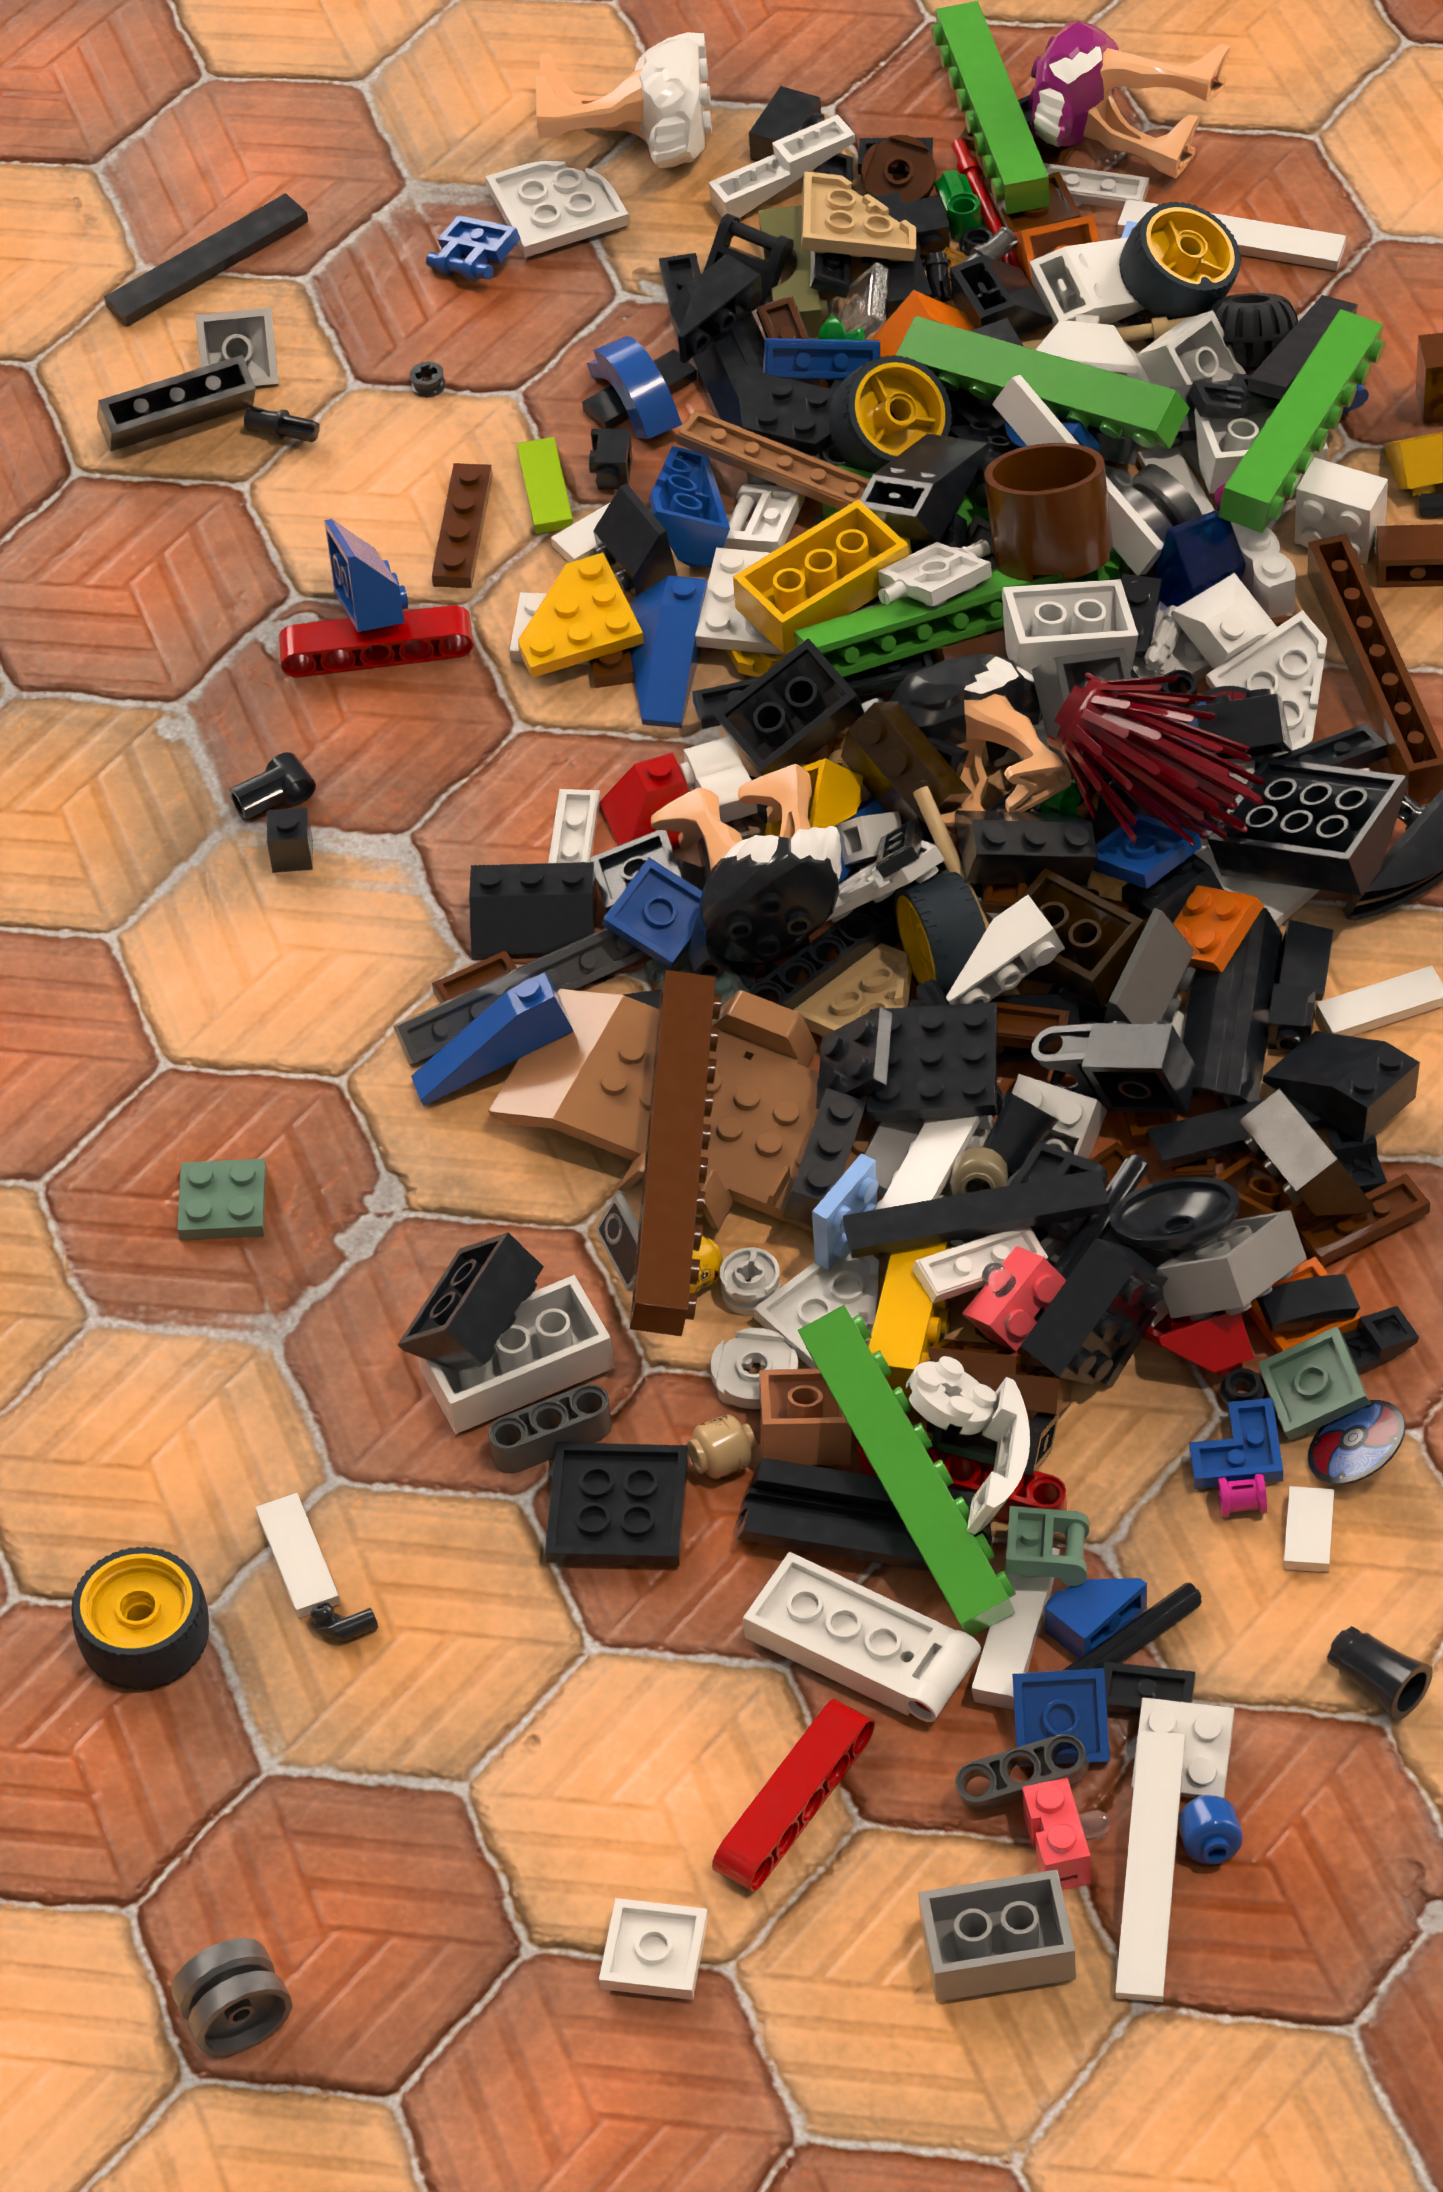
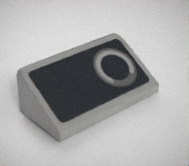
[597,1194,639,1291]

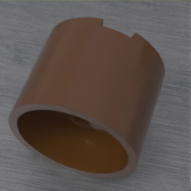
[984,443,1113,582]

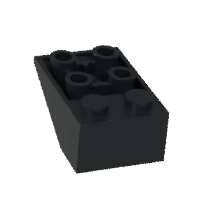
[860,434,990,543]

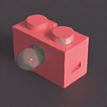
[962,1246,1066,1352]
[1022,1777,1111,1890]

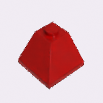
[599,752,698,850]
[1143,1310,1254,1376]

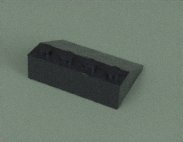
[1207,757,1408,896]

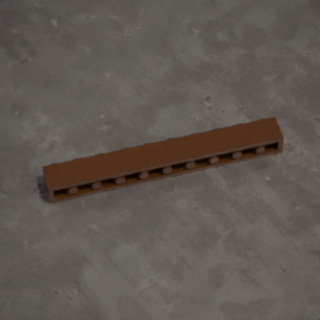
[630,970,722,1336]

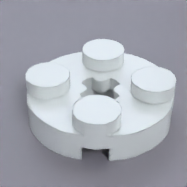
[711,1328,799,1409]
[906,1356,997,1435]

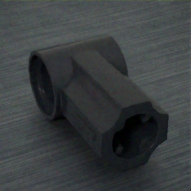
[229,752,316,820]

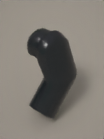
[310,1602,378,1642]

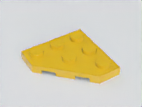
[518,553,644,678]

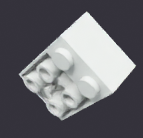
[1030,237,1145,327]
[1012,1074,1107,1159]

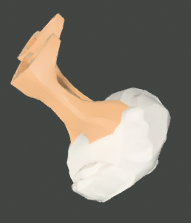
[536,32,712,168]

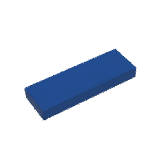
[763,338,880,380]

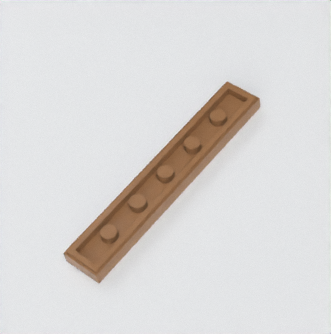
[676,410,870,510]

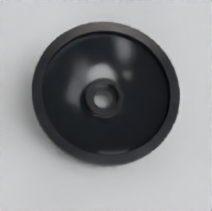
[1109,1176,1240,1253]

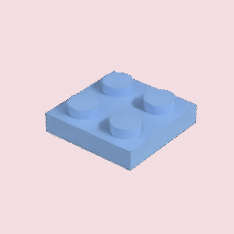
[812,1153,879,1270]

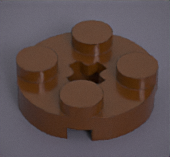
[861,135,936,203]

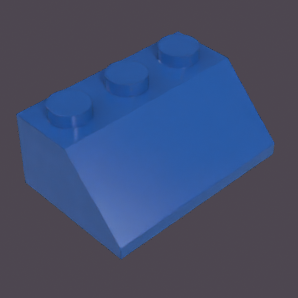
[324,519,408,632]

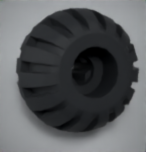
[1209,293,1299,367]

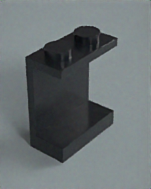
[926,1412,1060,1475]

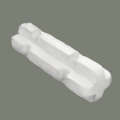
[1144,605,1182,672]

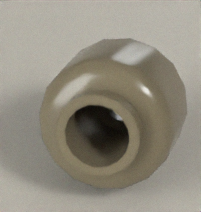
[950,1147,1008,1195]

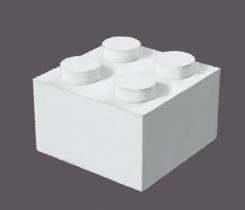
[1295,457,1388,566]

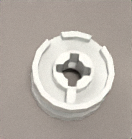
[720,1247,781,1316]

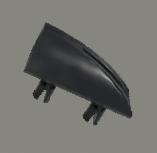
[1343,788,1443,920]

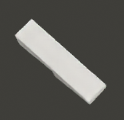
[708,115,856,218]
[972,1548,1060,1710]

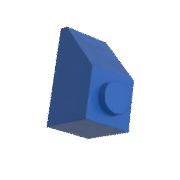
[1045,1578,1147,1659]

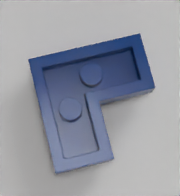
[1189,1398,1284,1489]

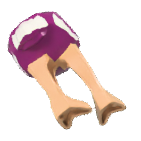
[1028,21,1230,179]

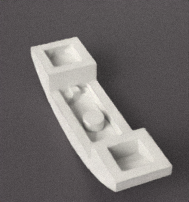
[967,1377,1030,1534]

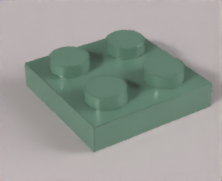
[178,1158,267,1240]
[1257,1326,1371,1441]

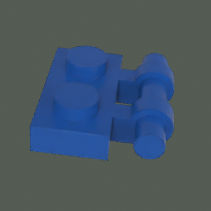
[426,215,521,281]

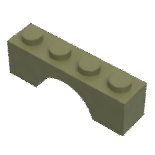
[758,205,829,338]

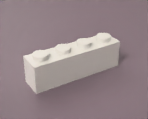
[875,1115,994,1210]

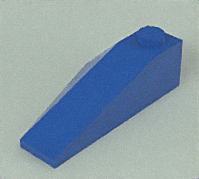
[649,446,730,568]
[629,575,708,728]
[411,972,574,1106]

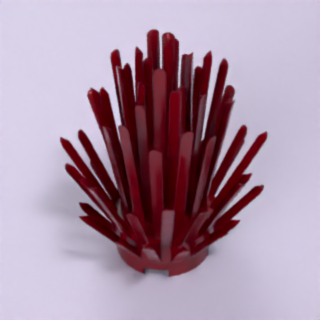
[1047,673,1265,847]

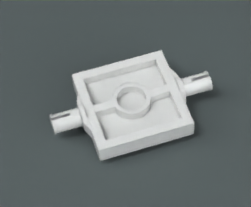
[878,539,992,606]

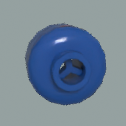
[1178,1795,1243,1865]

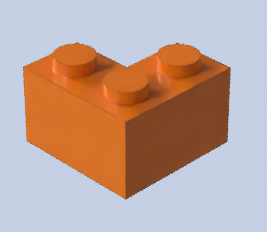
[871,290,975,357]

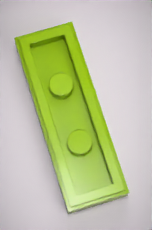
[516,437,573,534]

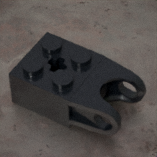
[1031,1021,1198,1113]

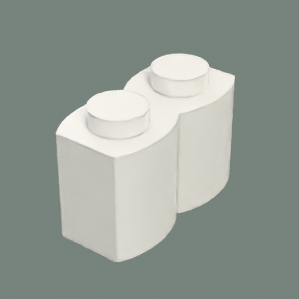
[1237,527,1296,618]
[679,736,757,823]

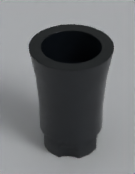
[982,1091,1059,1179]
[1327,1626,1433,1720]

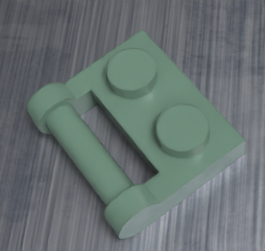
[1005,1506,1090,1586]

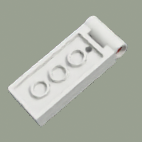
[743,1552,981,1722]

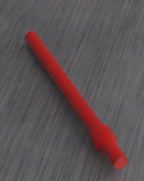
[951,139,1024,273]

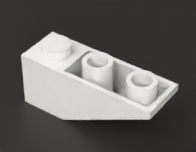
[946,895,1065,1005]

